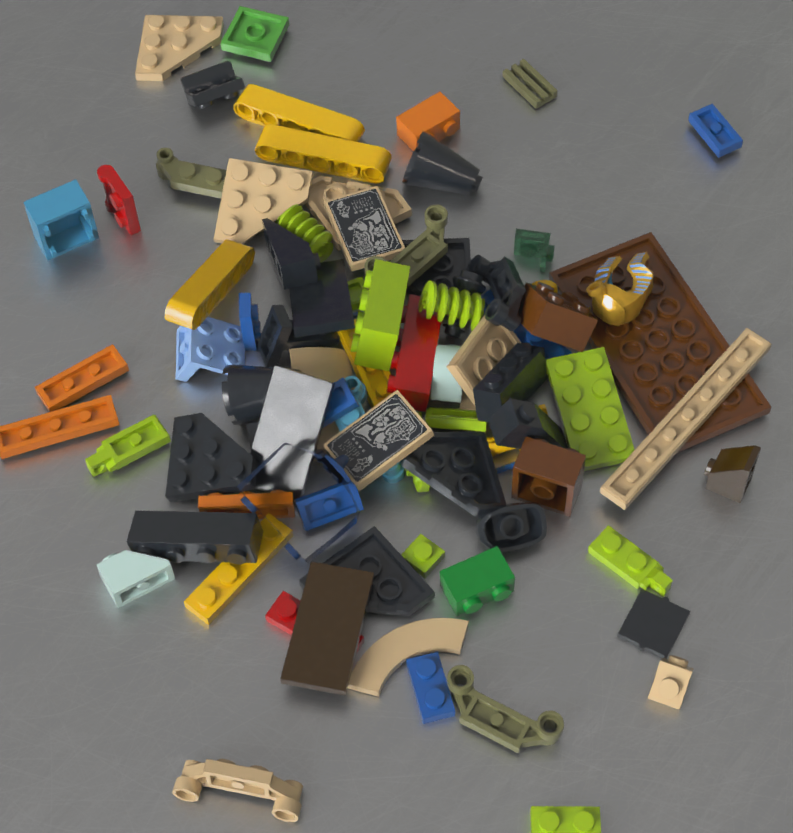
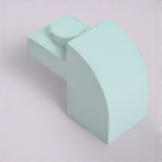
[431,344,463,403]

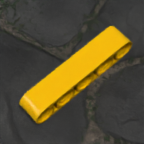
[233,84,365,142]
[255,124,392,184]
[165,239,255,330]

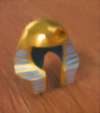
[586,252,654,326]

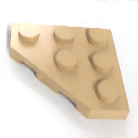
[135,15,224,81]
[213,158,313,245]
[305,175,412,251]

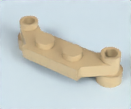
[172,759,303,822]

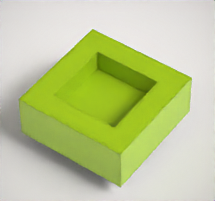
[401,533,445,579]

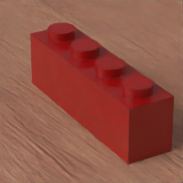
[386,294,441,412]

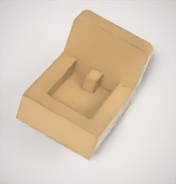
[648,655,694,710]

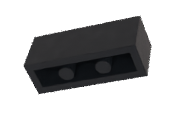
[473,343,548,422]

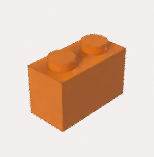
[396,91,460,151]

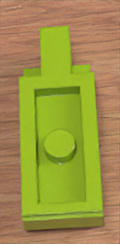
[85,414,171,477]
[588,525,673,597]

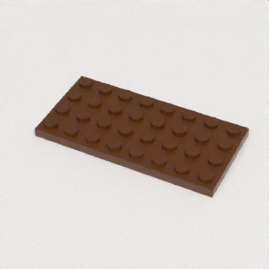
[549,232,771,453]

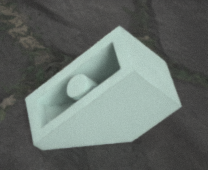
[96,550,175,608]

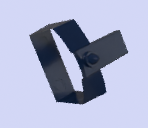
[237,442,360,563]

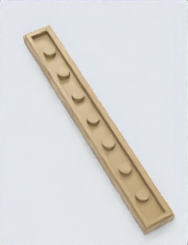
[600,328,772,510]

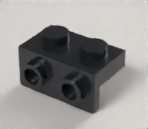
[180,61,245,109]

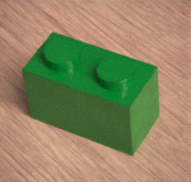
[440,546,515,617]

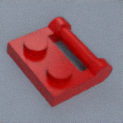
[97,165,141,236]

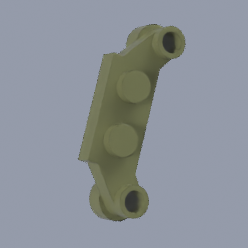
[156,148,227,199]
[364,205,448,287]
[447,665,564,754]

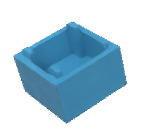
[23,179,99,261]

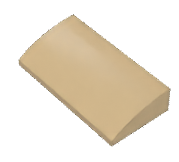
[289,347,355,462]

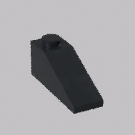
[262,218,321,290]
[488,398,568,449]

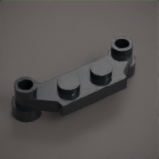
[466,255,526,331]

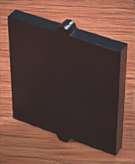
[617,589,690,659]

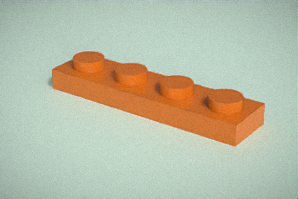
[0,395,120,459]

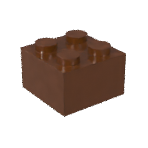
[518,282,598,352]
[511,436,586,517]

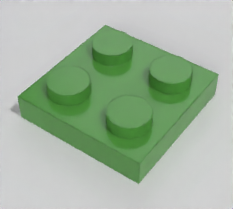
[221,6,289,62]

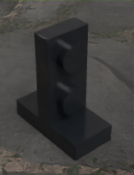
[257,305,340,367]

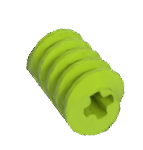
[275,204,334,262]
[418,280,485,331]

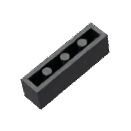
[127,511,264,565]

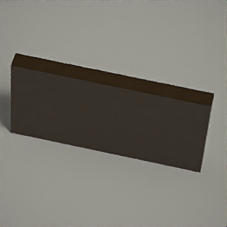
[280,561,374,696]

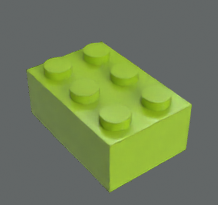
[350,259,410,371]

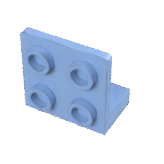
[176,317,245,382]

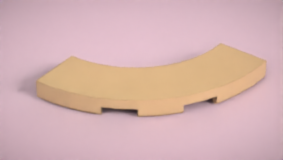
[348,618,469,697]

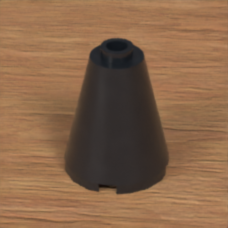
[402,131,483,196]
[222,364,302,425]

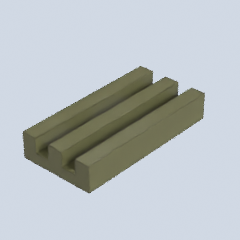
[503,59,558,109]

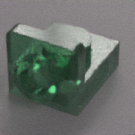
[514,228,555,272]

